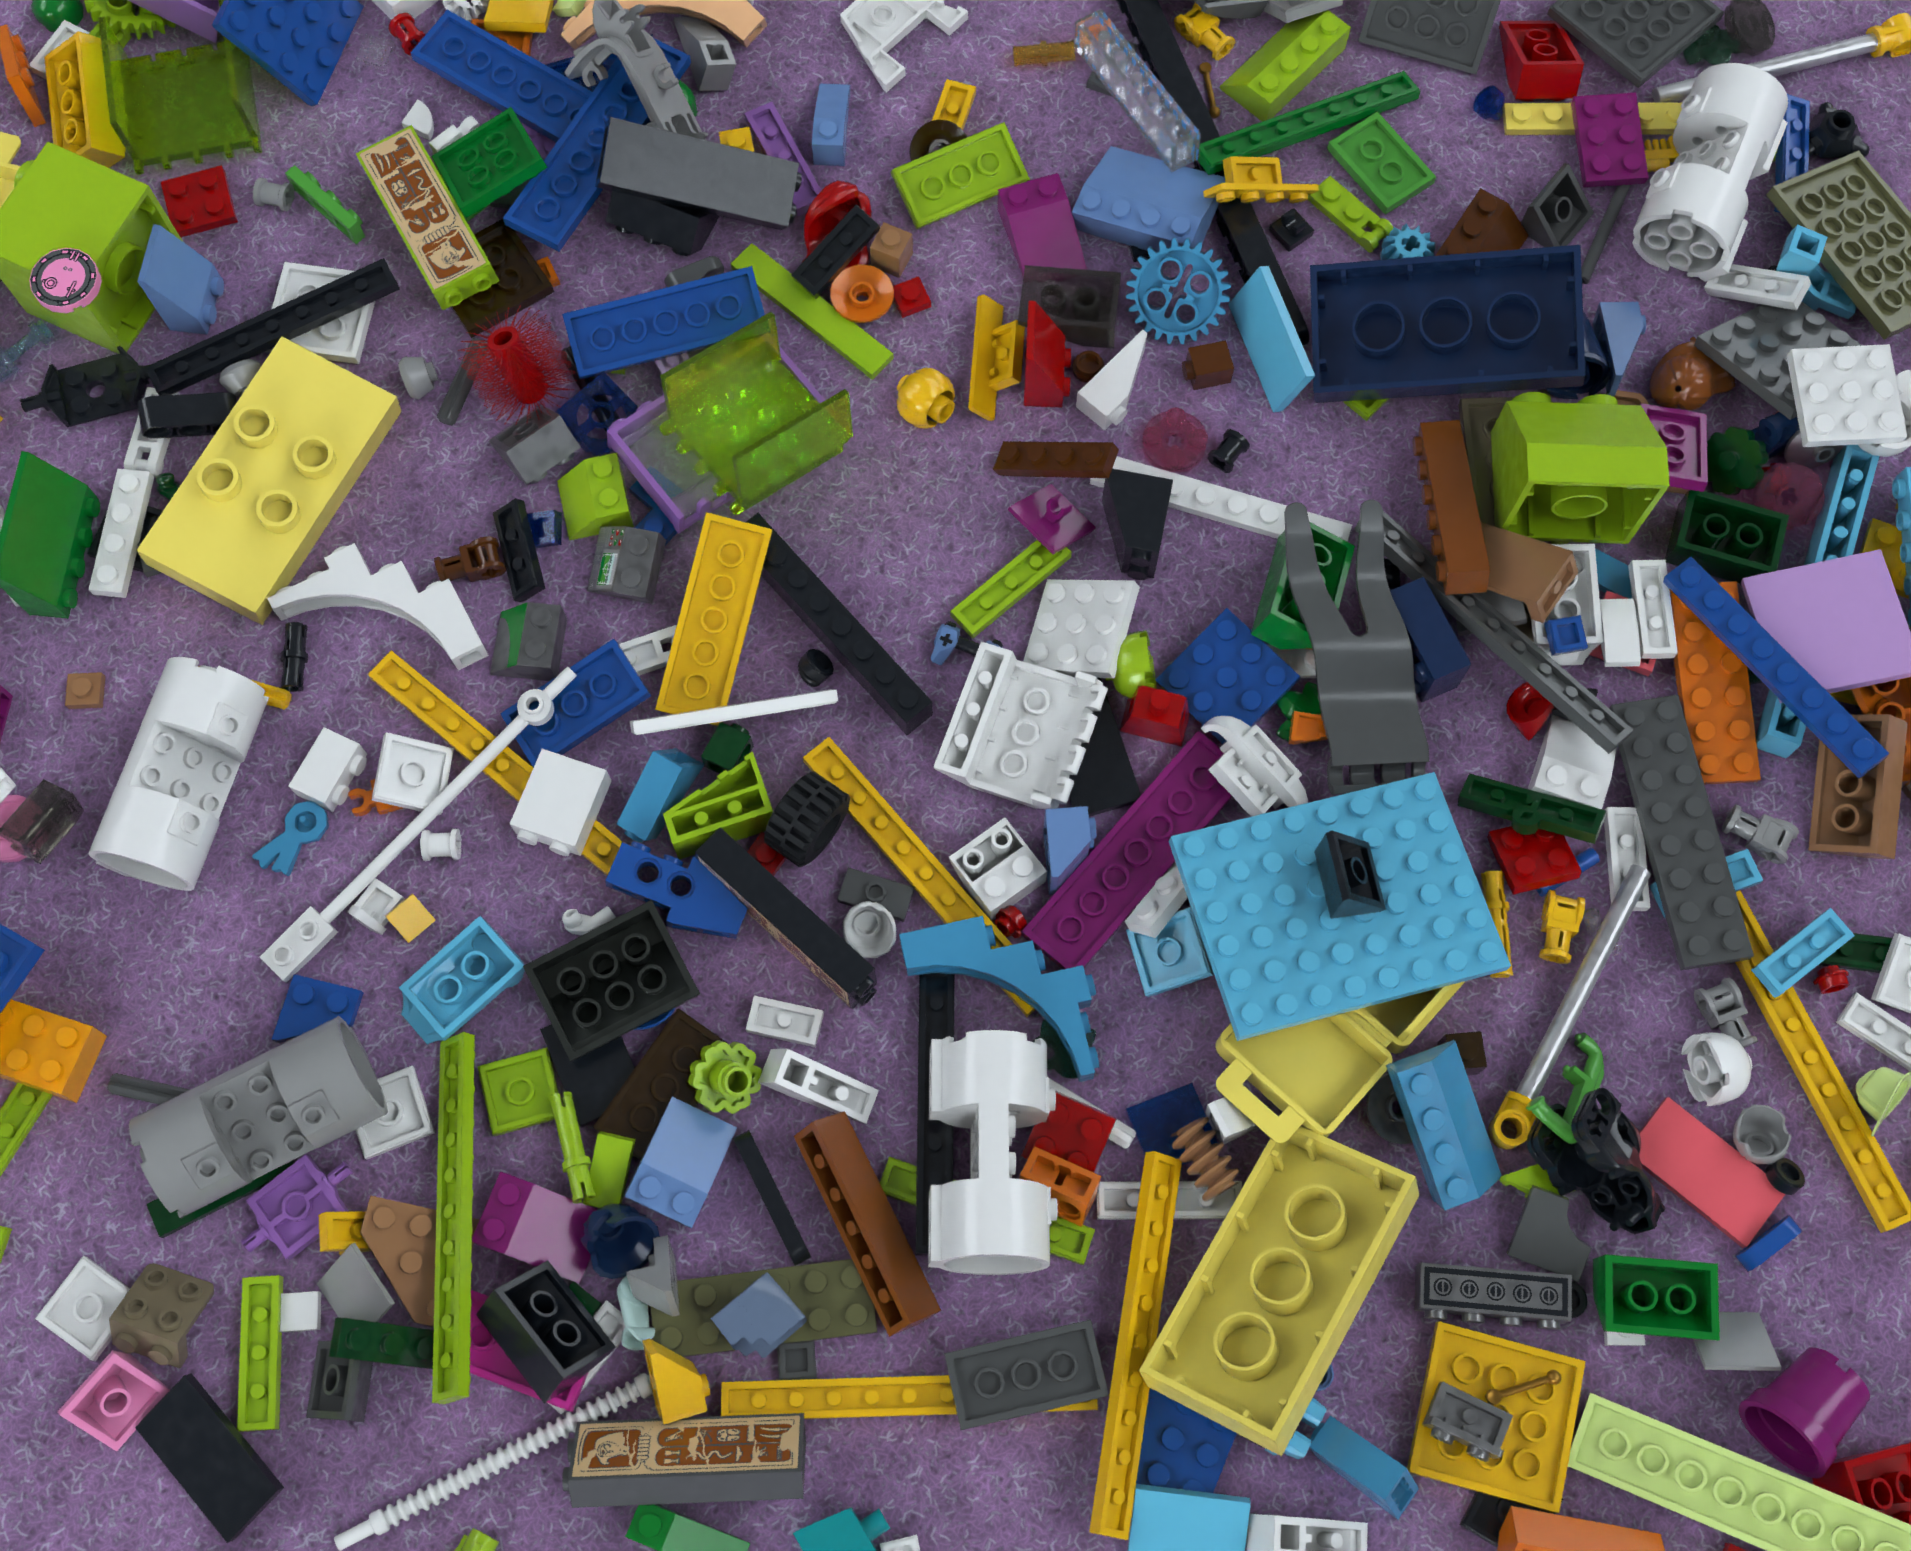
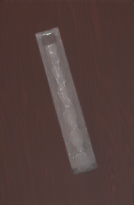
[1075,9,1201,172]

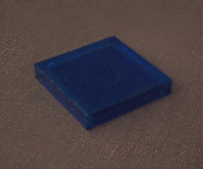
[1125,1083,1218,1166]

